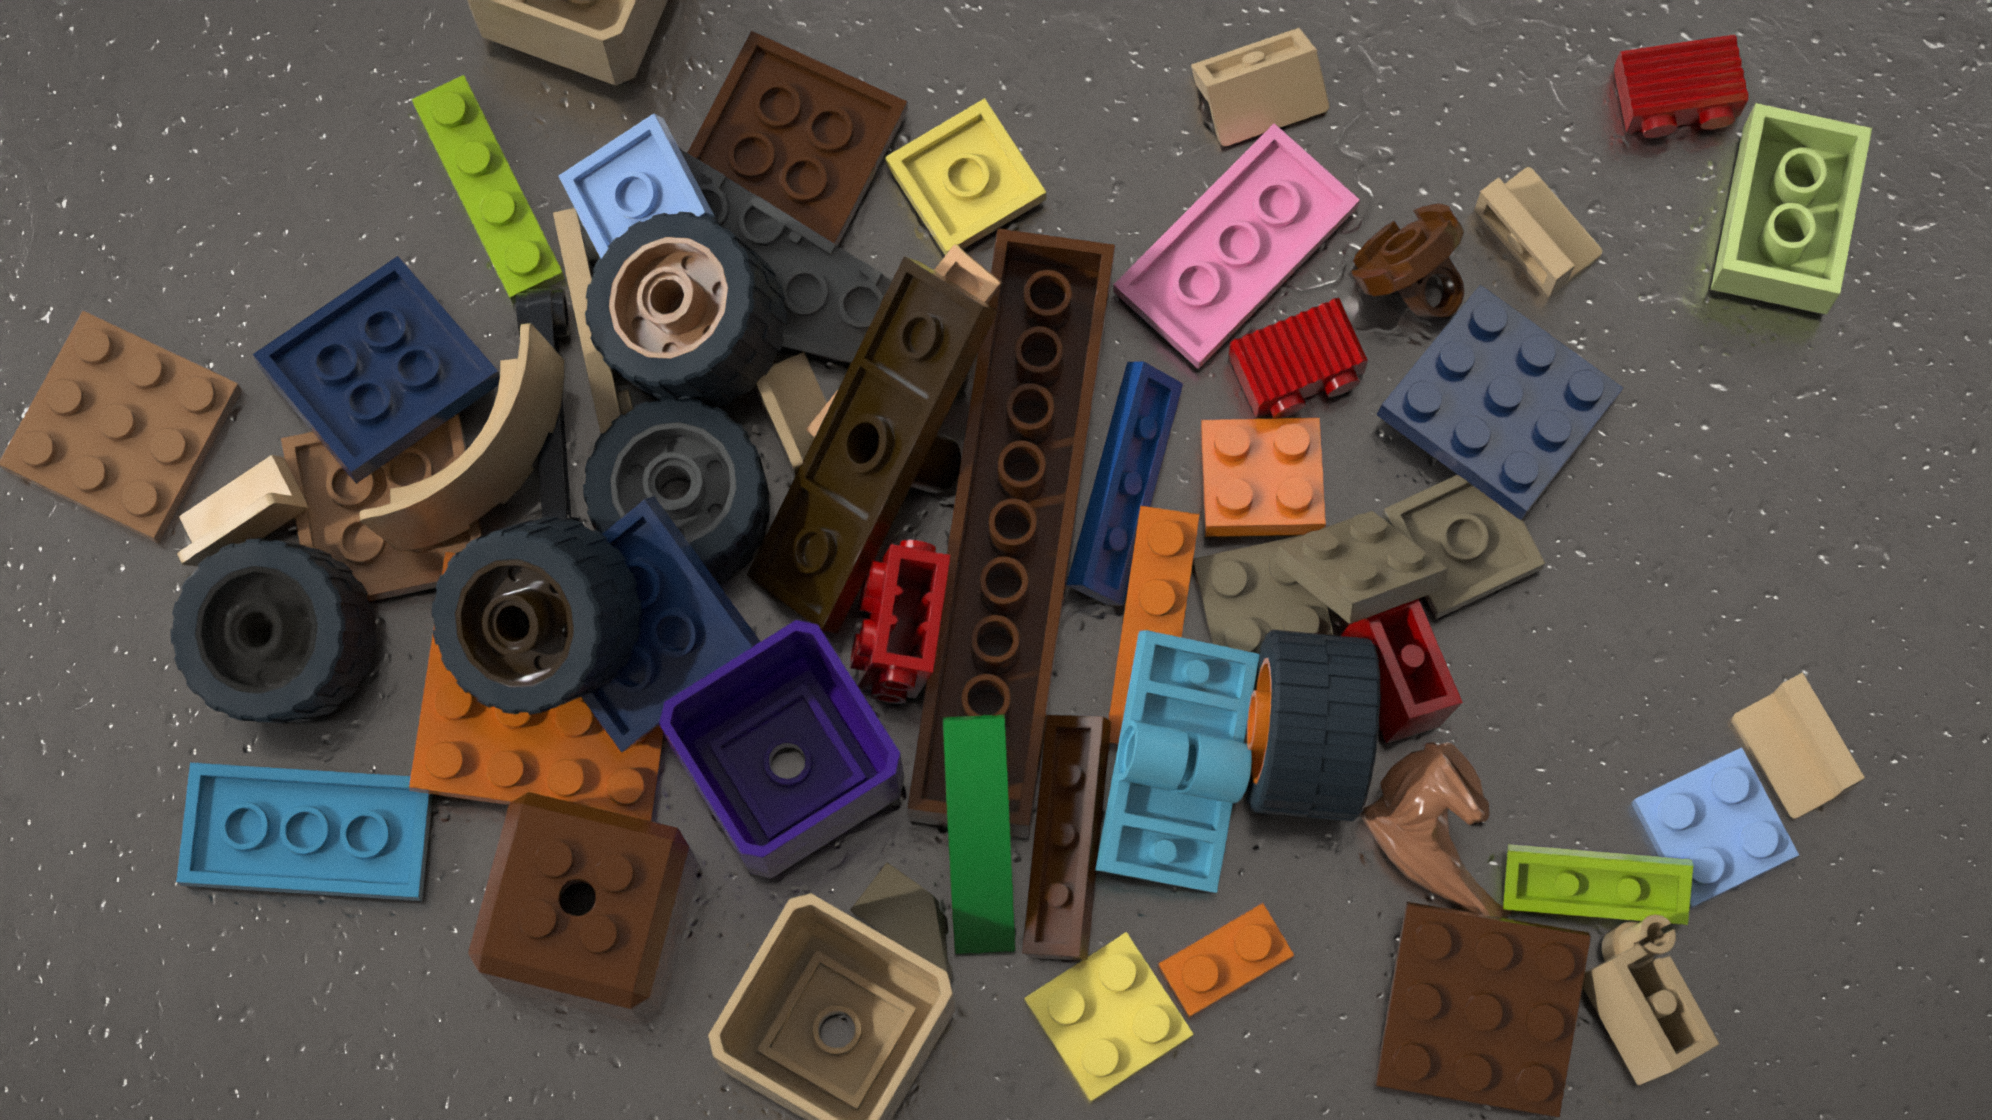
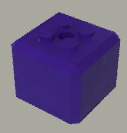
[659,620,905,878]

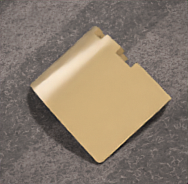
[360,323,564,552]

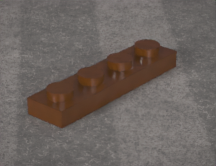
[1022,715,1112,961]

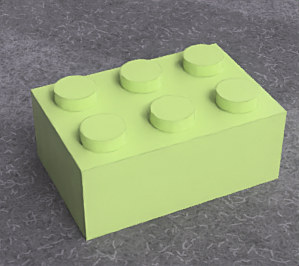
[1711,103,1872,315]

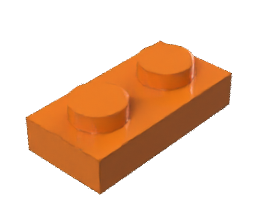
[1158,903,1294,1019]

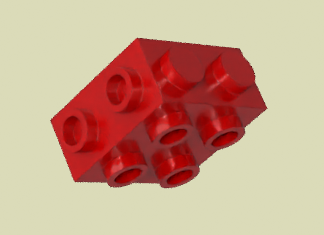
[850,540,951,704]

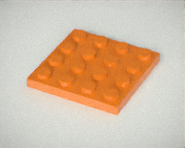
[409,552,664,821]

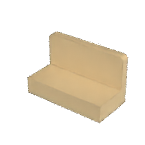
[1191,28,1329,146]
[1474,167,1602,297]
[754,352,827,478]
[177,455,309,567]
[1732,672,1865,820]

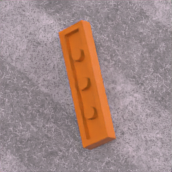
[1109,506,1200,746]

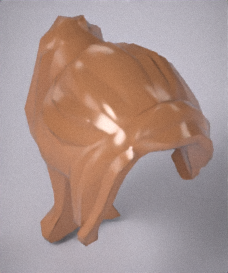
[1360,742,1511,918]

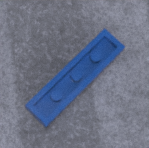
[1066,361,1183,606]

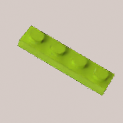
[411,75,565,304]

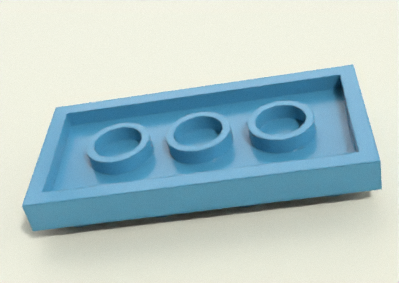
[176,762,433,901]

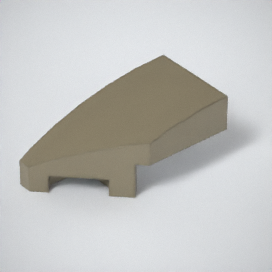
[850,862,953,981]

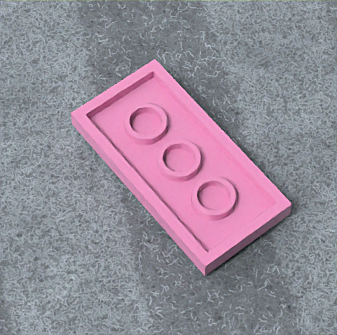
[1113,124,1360,369]

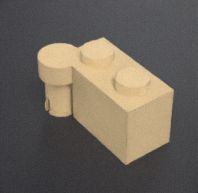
[1583,914,1719,1085]

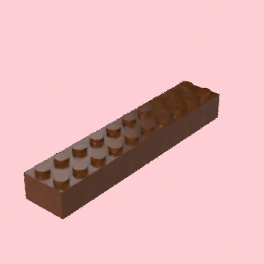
[907,228,1115,838]

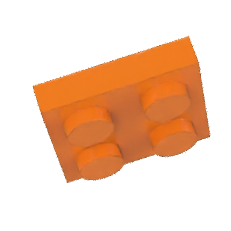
[1201,418,1326,537]

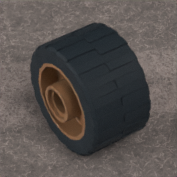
[585,211,787,407]

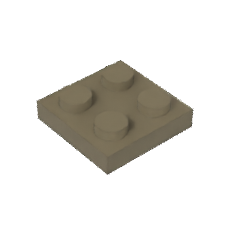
[1382,475,1545,619]
[1276,511,1448,624]
[1192,535,1334,654]

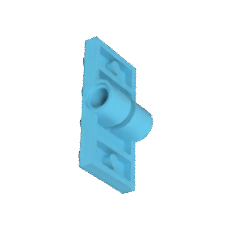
[1095,630,1260,893]

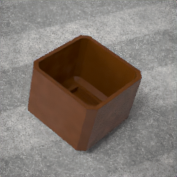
[468,792,700,1025]

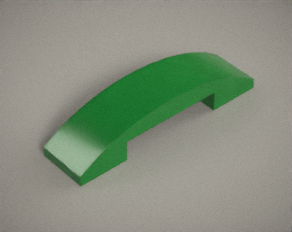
[943,715,1016,954]

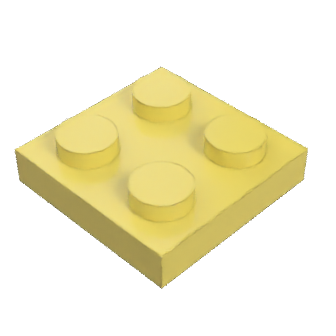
[885,98,1046,256]
[1024,932,1194,1104]

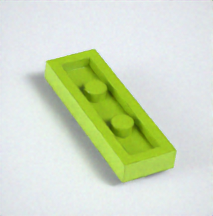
[1503,844,1693,925]

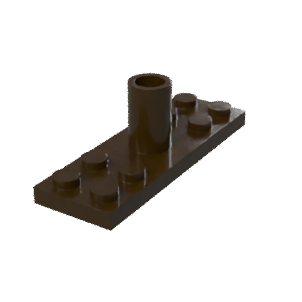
[747,256,998,634]

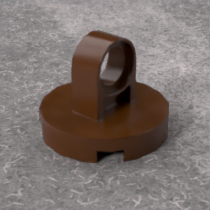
[1351,203,1464,317]

